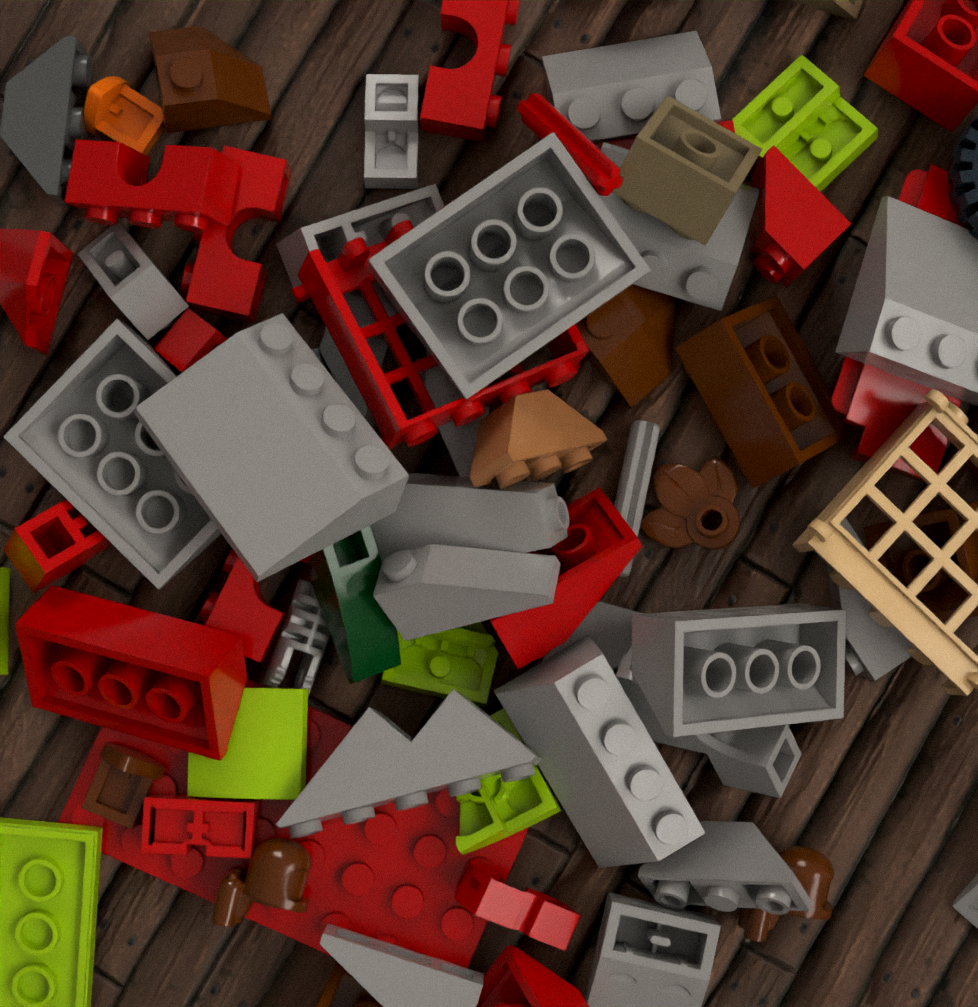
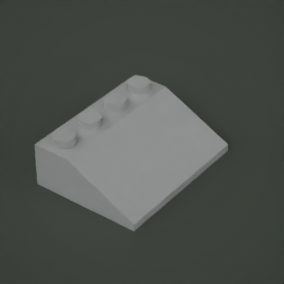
[368,132,651,400]
[835,196,978,406]
[134,313,409,582]
[3,319,222,590]

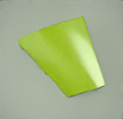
[456,708,561,855]

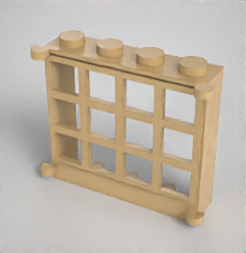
[792,389,978,696]

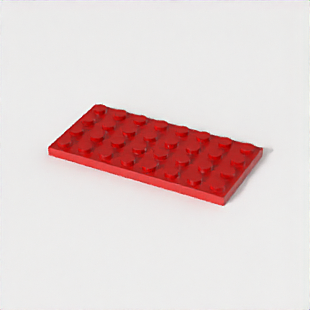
[58,677,529,968]

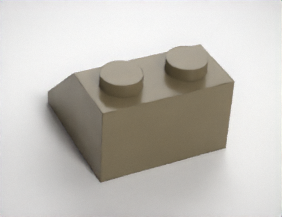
[612,95,762,246]

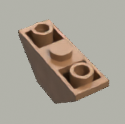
[470,389,607,489]

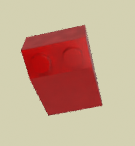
[863,0,978,132]
[489,487,642,669]

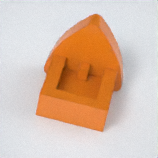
[84,76,165,155]

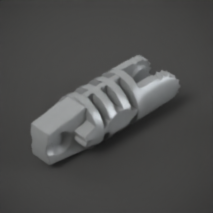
[263,567,330,696]

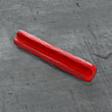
[517,93,623,196]

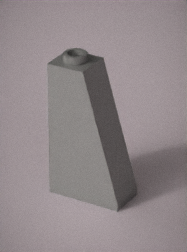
[370,473,569,562]

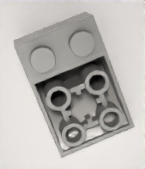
[585,892,721,1007]

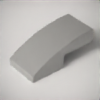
[364,74,419,189]

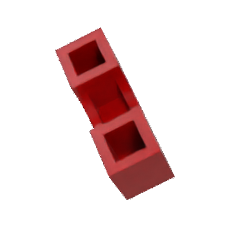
[420,0,521,142]
[64,139,240,233]
[181,145,292,324]
[199,548,312,663]

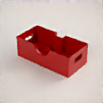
[140,794,259,859]
[454,863,581,951]

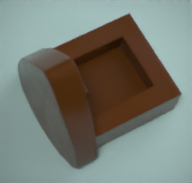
[81,743,166,829]

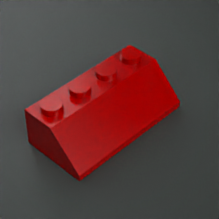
[15,585,247,761]

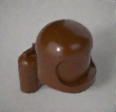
[212,838,313,927]
[738,846,834,942]

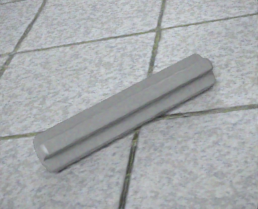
[614,420,660,577]

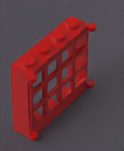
[291,206,589,450]

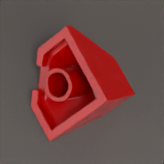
[0,228,74,355]

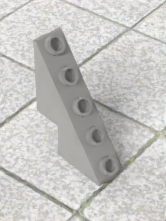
[276,689,542,839]

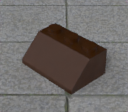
[675,295,853,489]

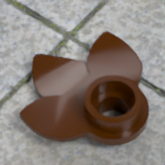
[640,456,740,550]

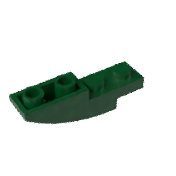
[309,525,401,684]

